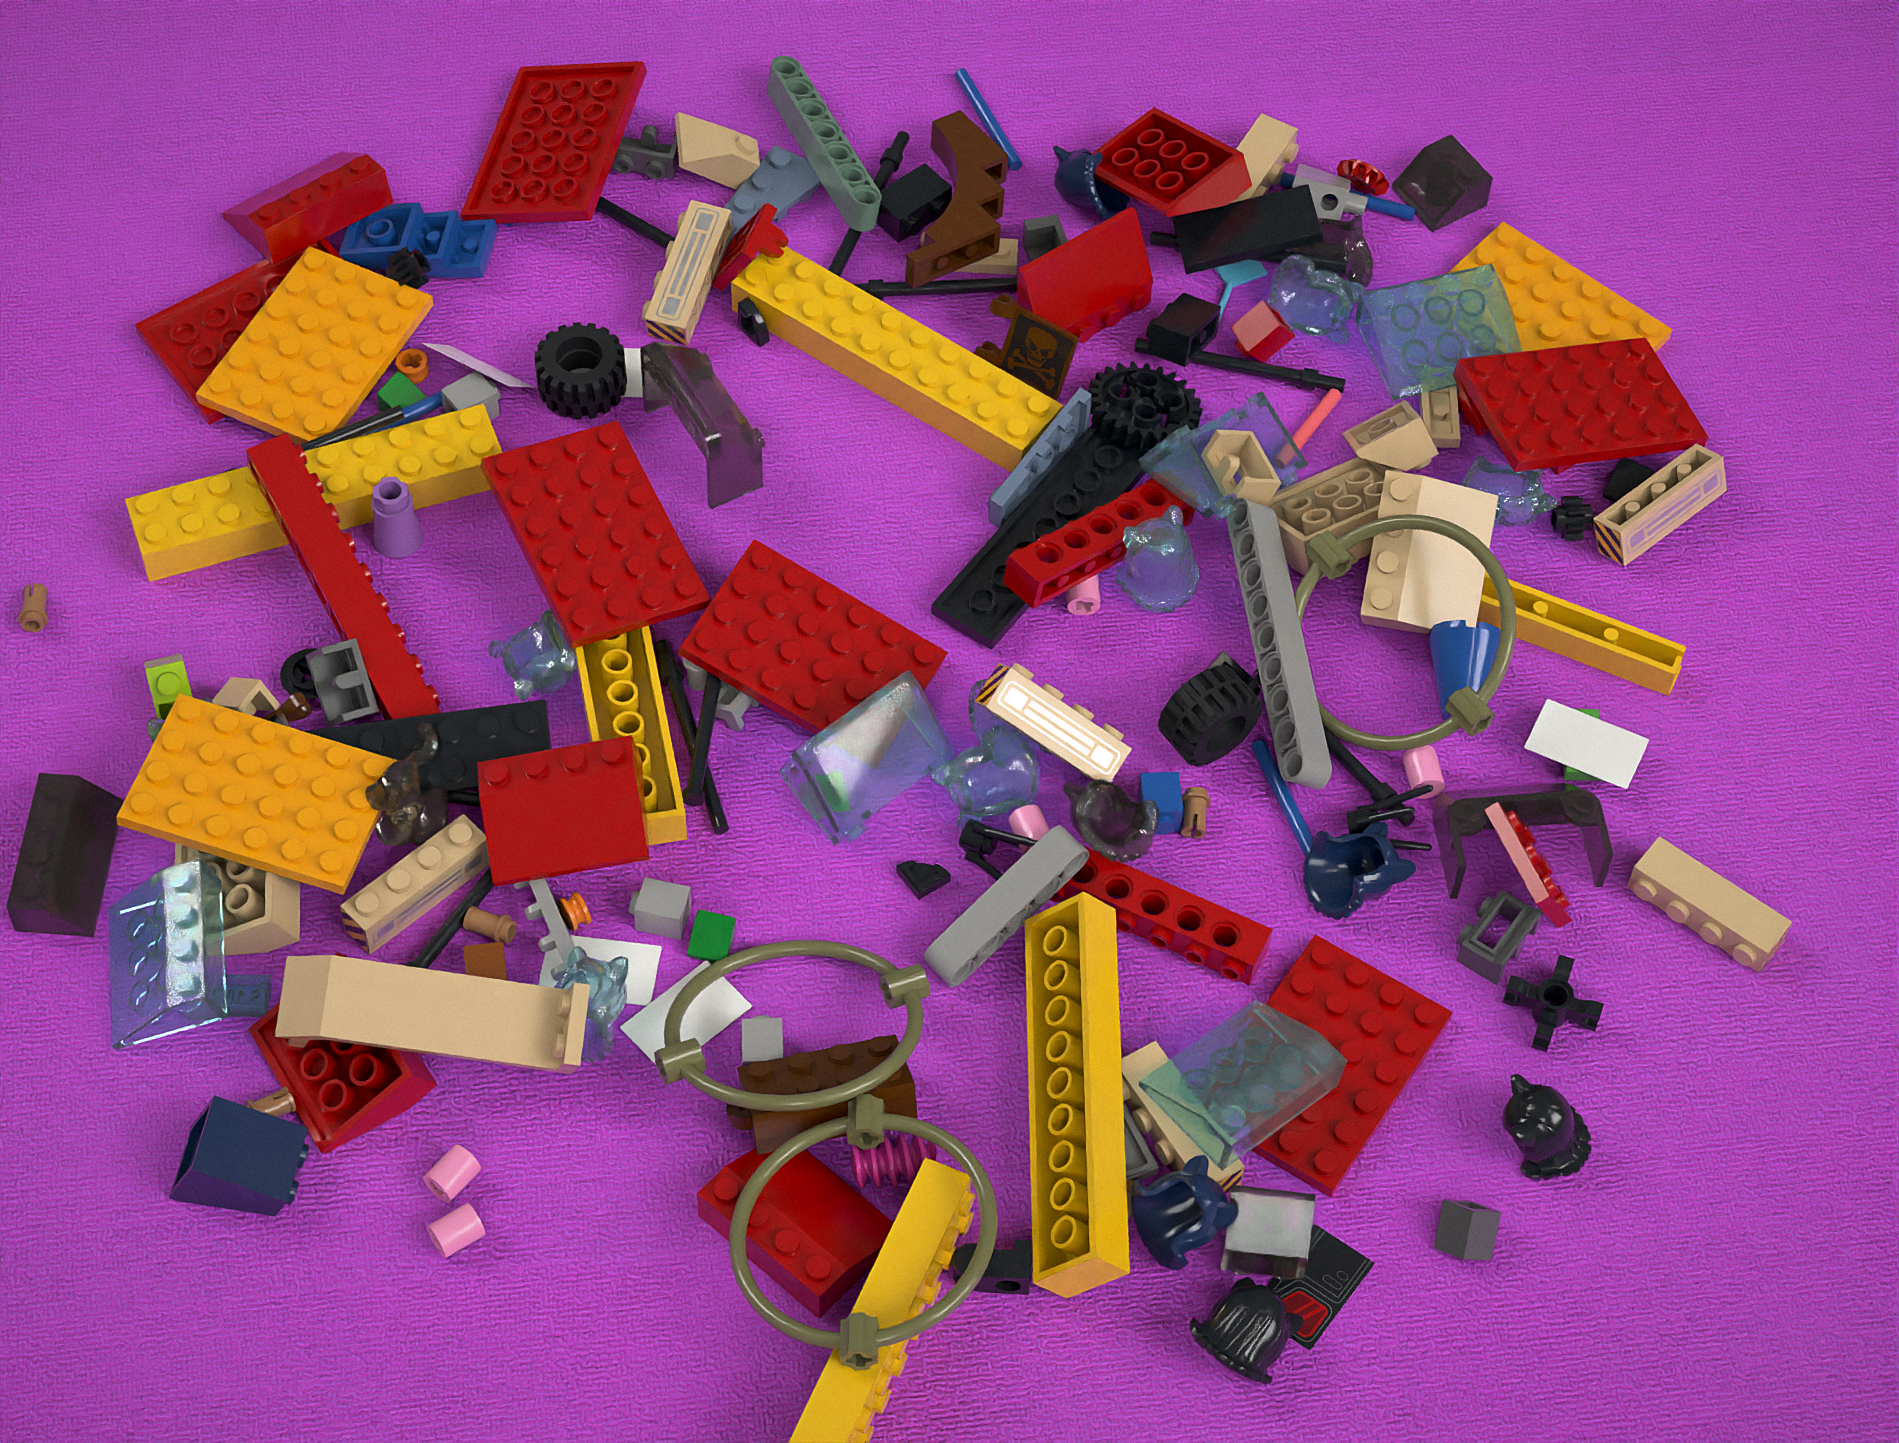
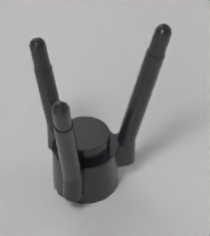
[1347,785,1433,851]
[959,819,1038,880]

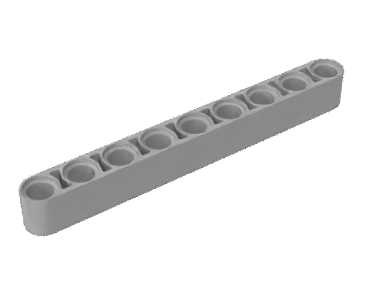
[1227,498,1332,790]

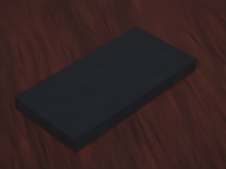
[1172,184,1323,275]

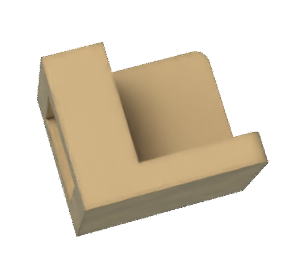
[210,677,280,716]

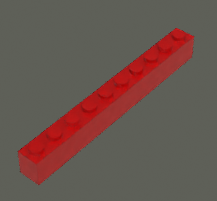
[246,432,441,720]

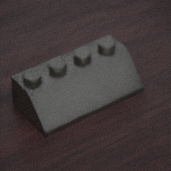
[6,773,124,937]

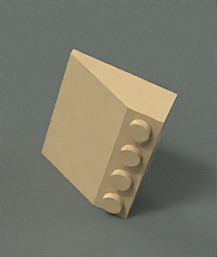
[1265,457,1405,578]
[1360,470,1499,634]
[172,843,300,960]

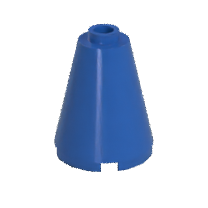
[1429,619,1501,729]

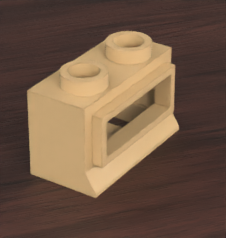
[1201,429,1281,507]

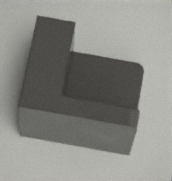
[1022,214,1068,263]
[1434,1200,1501,1260]

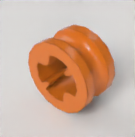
[396,348,429,384]
[558,891,591,932]

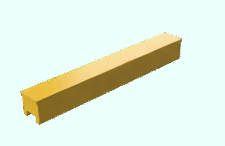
[1477,571,1686,696]

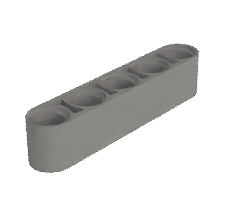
[923,825,1089,988]

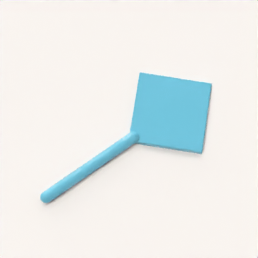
[1214,260,1268,325]

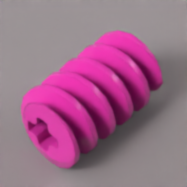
[851,1134,937,1189]

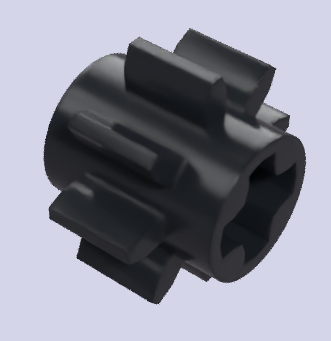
[386,247,431,289]
[1551,496,1593,541]

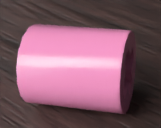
[1066,574,1100,615]
[1402,745,1445,799]
[1008,805,1050,855]
[423,1144,481,1203]
[427,1203,486,1258]

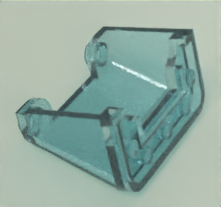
[1138,391,1308,521]
[778,670,956,846]

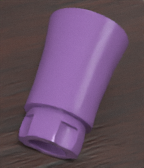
[371,477,424,558]

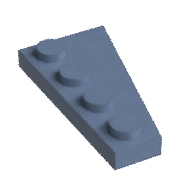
[723,145,823,253]
[988,387,1092,528]

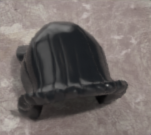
[1502,1074,1592,1180]
[1189,1277,1303,1384]

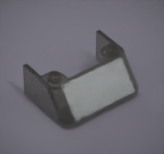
[640,341,765,509]
[1432,783,1613,899]

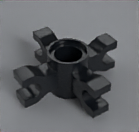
[1502,954,1604,1052]

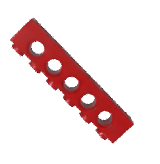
[1003,471,1199,609]
[1049,845,1273,985]

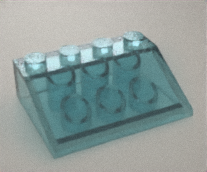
[1355,264,1523,401]
[109,858,227,1049]
[1138,999,1348,1171]

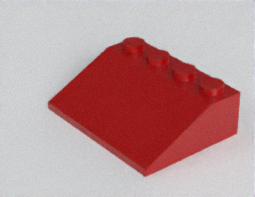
[1090,107,1252,217]
[222,152,394,264]
[1016,206,1153,343]
[477,735,650,887]
[248,952,437,1154]
[697,1148,894,1319]

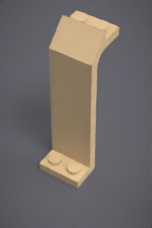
[275,955,590,1074]

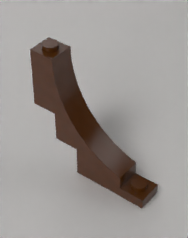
[905,110,1008,289]

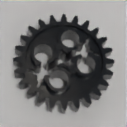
[1088,361,1203,451]

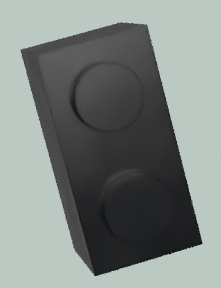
[876,163,952,243]
[1146,293,1221,367]

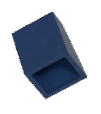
[169,1095,309,1216]

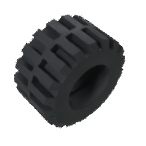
[534,322,627,419]
[1158,665,1262,767]

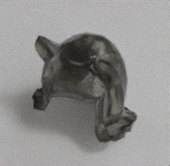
[1289,214,1373,288]
[1063,778,1160,863]

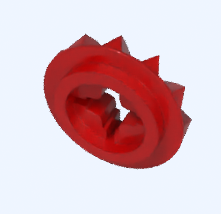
[1337,159,1389,196]

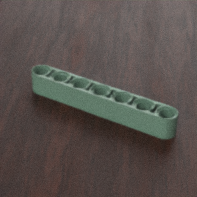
[767,56,882,232]

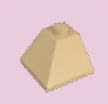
[675,112,760,190]
[1341,400,1439,471]

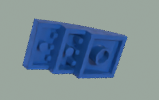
[338,202,498,278]

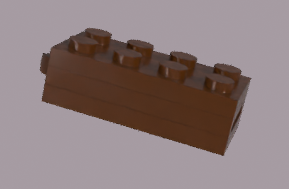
[726,1034,918,1155]

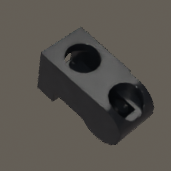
[953,1240,1032,1295]

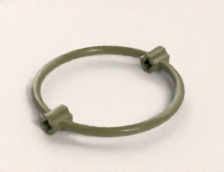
[1294,514,1516,751]
[654,940,931,1112]
[729,1094,998,1370]

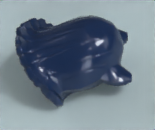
[1053,145,1130,221]
[1303,822,1416,920]
[1131,1155,1240,1271]

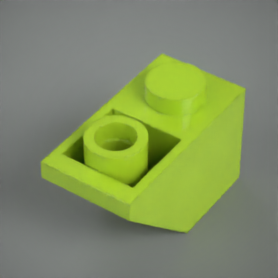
[144,653,192,730]

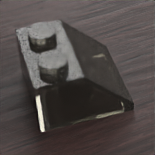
[1391,134,1493,232]
[1220,1185,1316,1280]

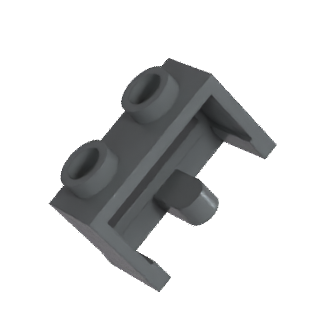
[611,125,679,180]
[305,638,379,728]
[1456,890,1543,985]

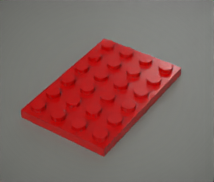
[460,61,647,224]
[135,238,344,425]
[1455,337,1709,472]
[480,421,711,649]
[678,539,948,770]
[1198,934,1453,1197]

